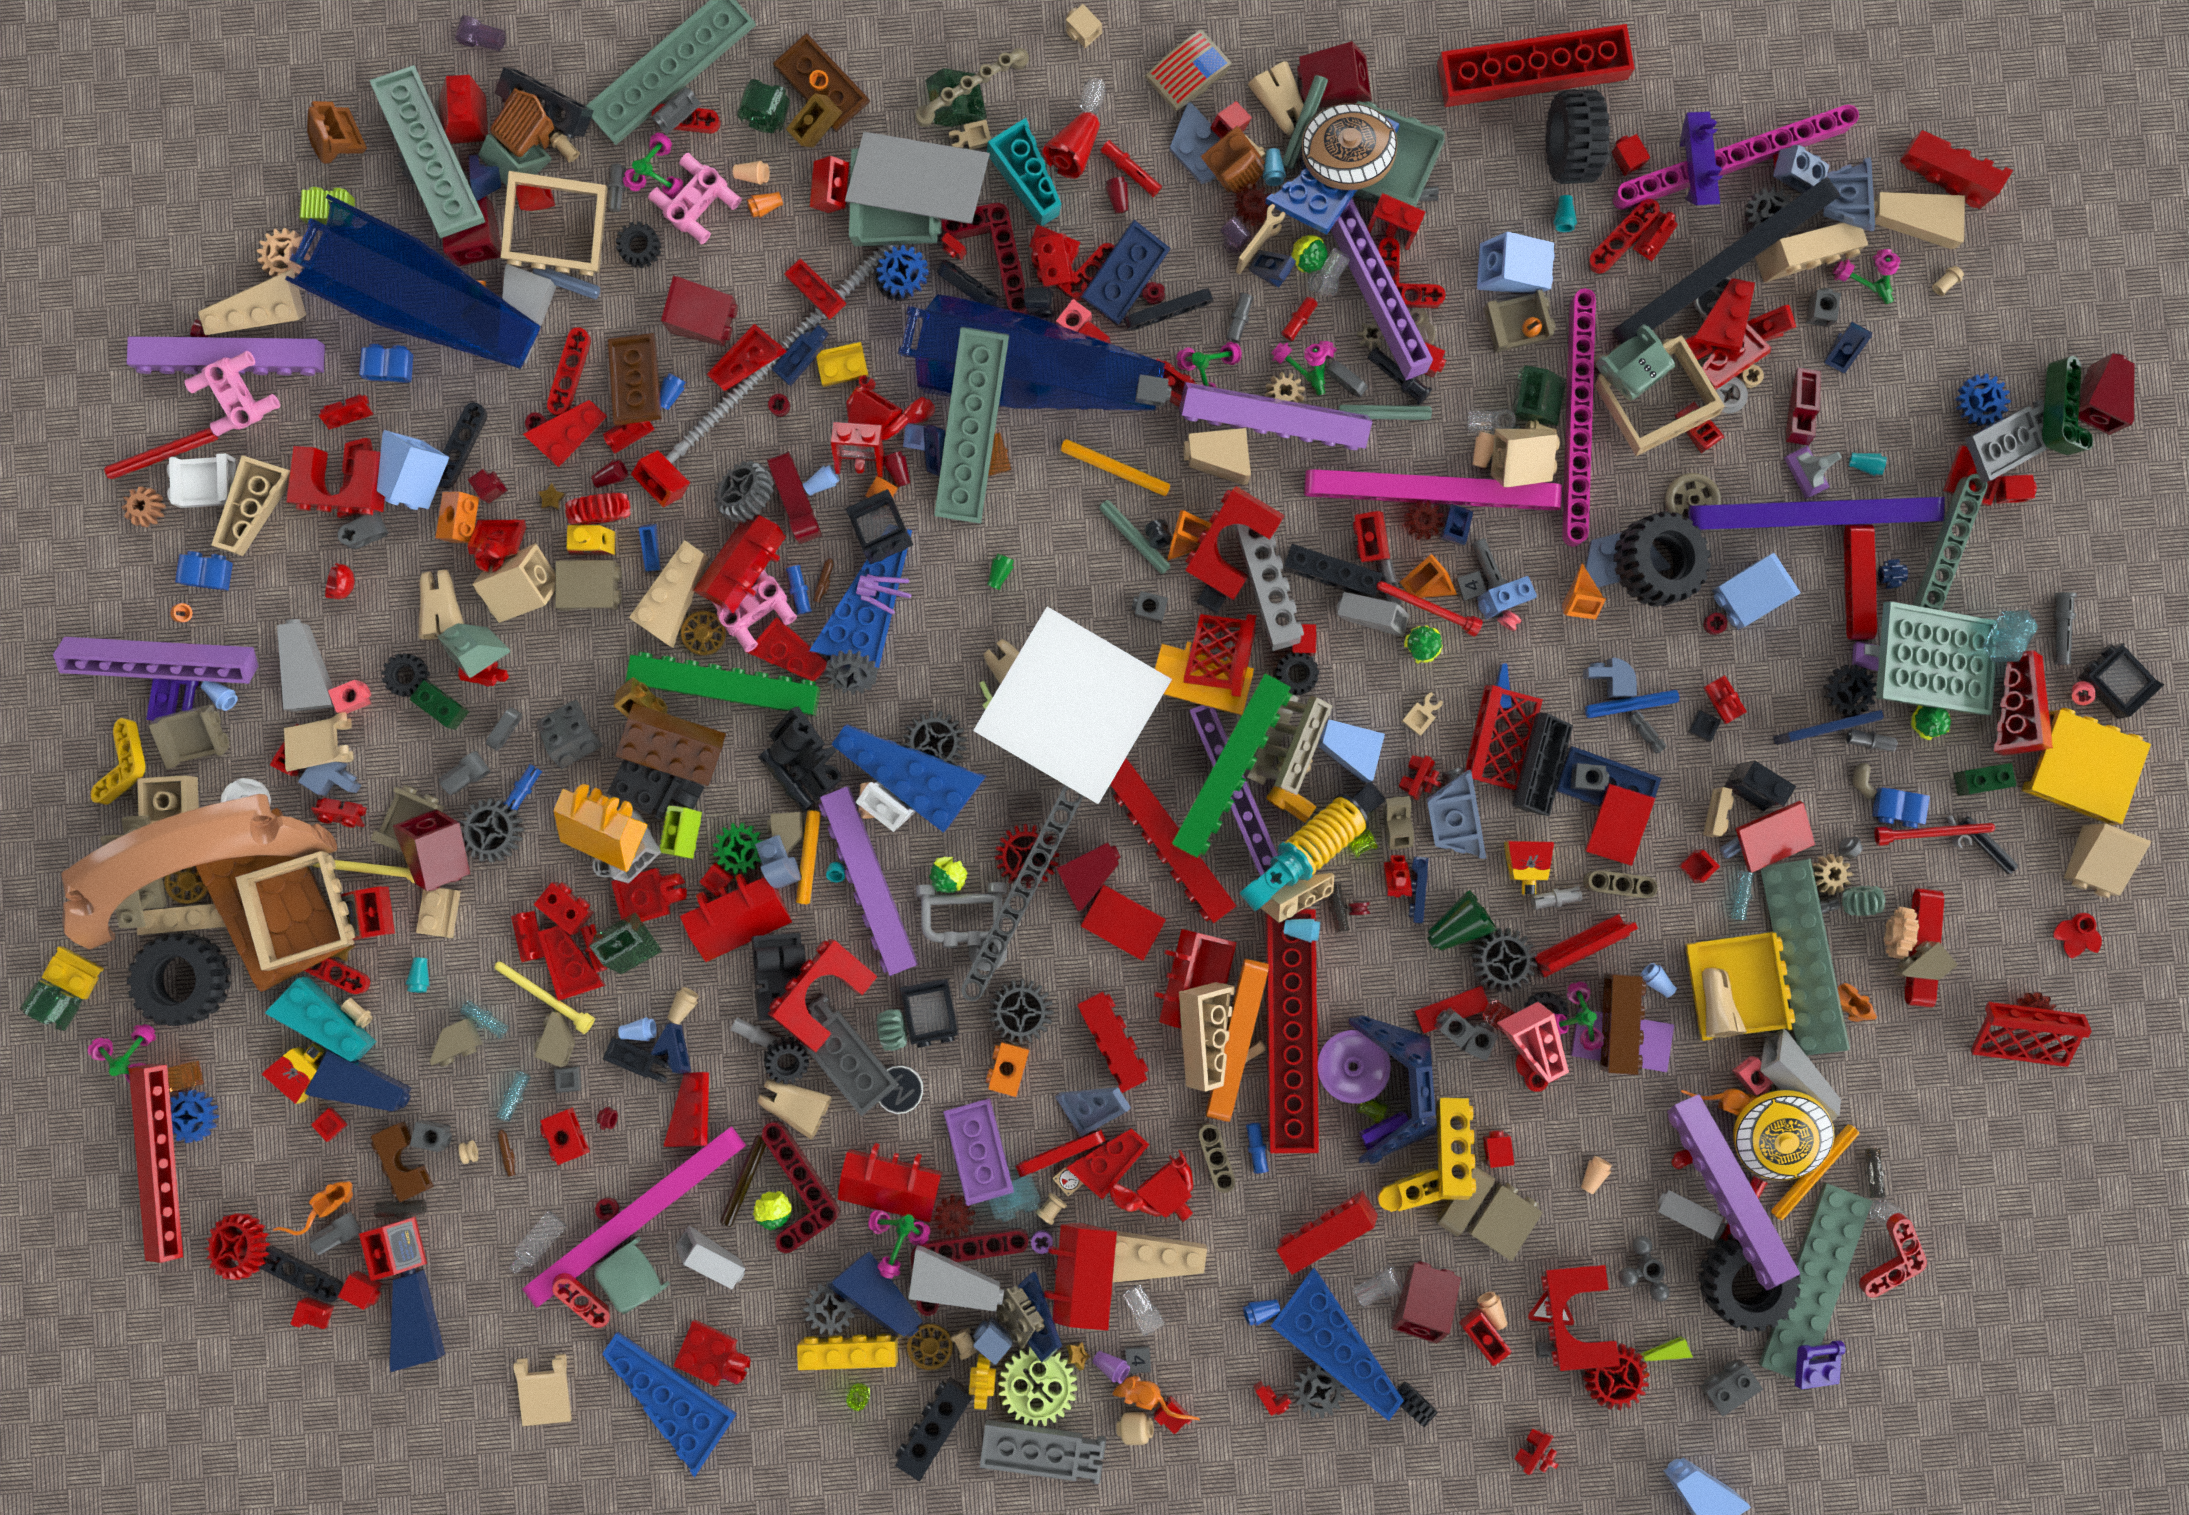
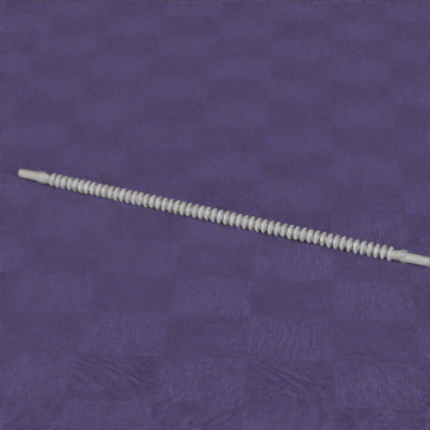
[665,245,898,464]

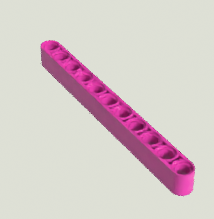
[1612,104,1859,210]
[1562,288,1596,547]
[1304,469,1562,510]
[522,1126,746,1308]

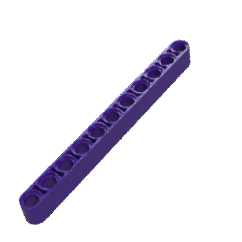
[1688,497,1945,530]

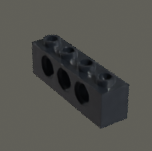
[494,67,594,139]
[1282,544,1383,598]
[895,1377,973,1482]

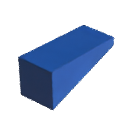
[639,524,661,572]
[1496,663,1512,709]

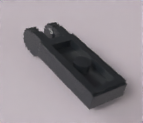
[603,1036,670,1083]

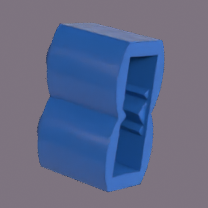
[359,344,413,383]
[175,551,233,591]
[1872,788,1930,829]

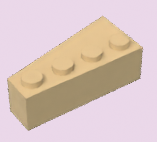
[1755,223,1868,283]
[198,268,306,335]
[212,455,290,556]
[629,540,709,648]
[1179,982,1235,1091]
[1113,1230,1207,1282]

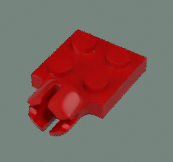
[1943,445,2003,506]
[467,519,527,572]
[611,868,687,927]
[673,1320,751,1387]

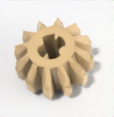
[1265,372,1305,403]
[1812,854,1853,895]

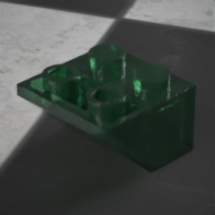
[925,68,987,127]
[1511,365,1566,426]
[589,912,662,975]

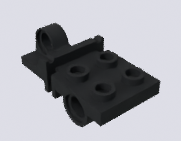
[769,706,841,801]
[607,759,704,820]
[751,933,806,1021]

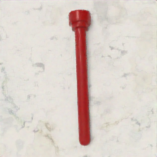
[1377,581,1483,637]
[1874,823,1995,846]

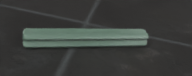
[1282,75,1328,169]
[1338,405,1432,420]
[1099,500,1170,574]

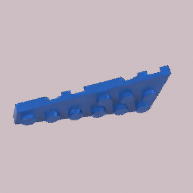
[1265,117,1399,235]
[809,525,912,668]
[831,725,987,833]
[1271,1267,1404,1421]
[602,1332,737,1478]

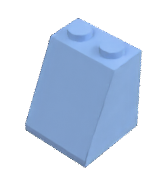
[1477,232,1554,294]
[377,430,449,510]
[1712,553,1801,630]
[1318,719,1385,783]
[1664,1457,1751,1515]

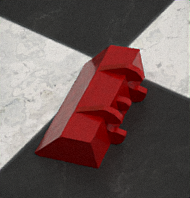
[693,515,786,614]
[680,874,792,962]
[1154,929,1237,1029]
[837,1143,943,1222]
[1044,1223,1117,1331]

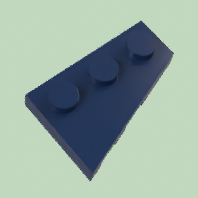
[1018,1272,1062,1363]

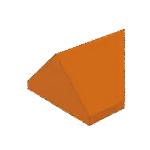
[1167,510,1212,561]
[1399,554,1457,598]
[1562,563,1606,620]

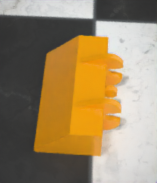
[1155,641,1254,716]
[553,784,648,872]

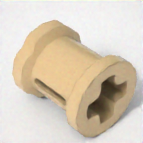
[1036,1192,1067,1225]
[950,1327,978,1360]

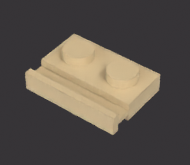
[1703,787,1734,837]
[416,888,461,938]

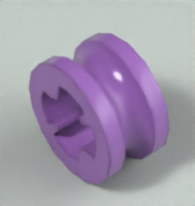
[1031,1230,1053,1254]

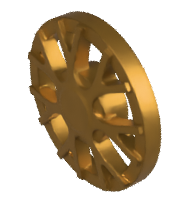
[681,611,726,656]
[164,866,208,904]
[907,1323,953,1370]

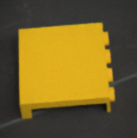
[2021,708,2151,825]
[1685,932,1795,1041]

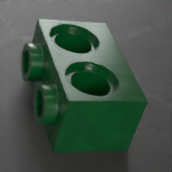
[409,681,470,730]
[1953,763,2017,796]

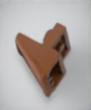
[490,88,554,157]
[307,101,367,164]
[1200,125,1265,194]

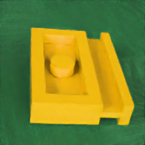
[816,342,869,387]
[41,946,104,999]

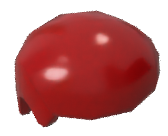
[325,563,355,599]

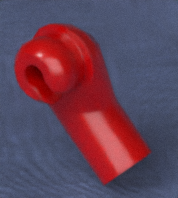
[1671,1149,1693,1169]

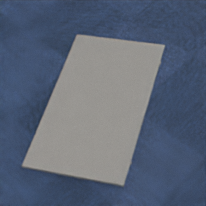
[845,132,990,224]

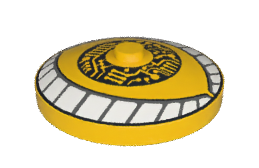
[1733,1090,1834,1180]

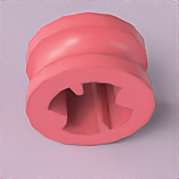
[1497,610,1521,631]
[2072,681,2095,705]

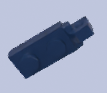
[772,325,829,386]
[1409,857,1429,924]

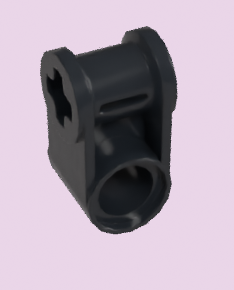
[1024,286,1054,318]

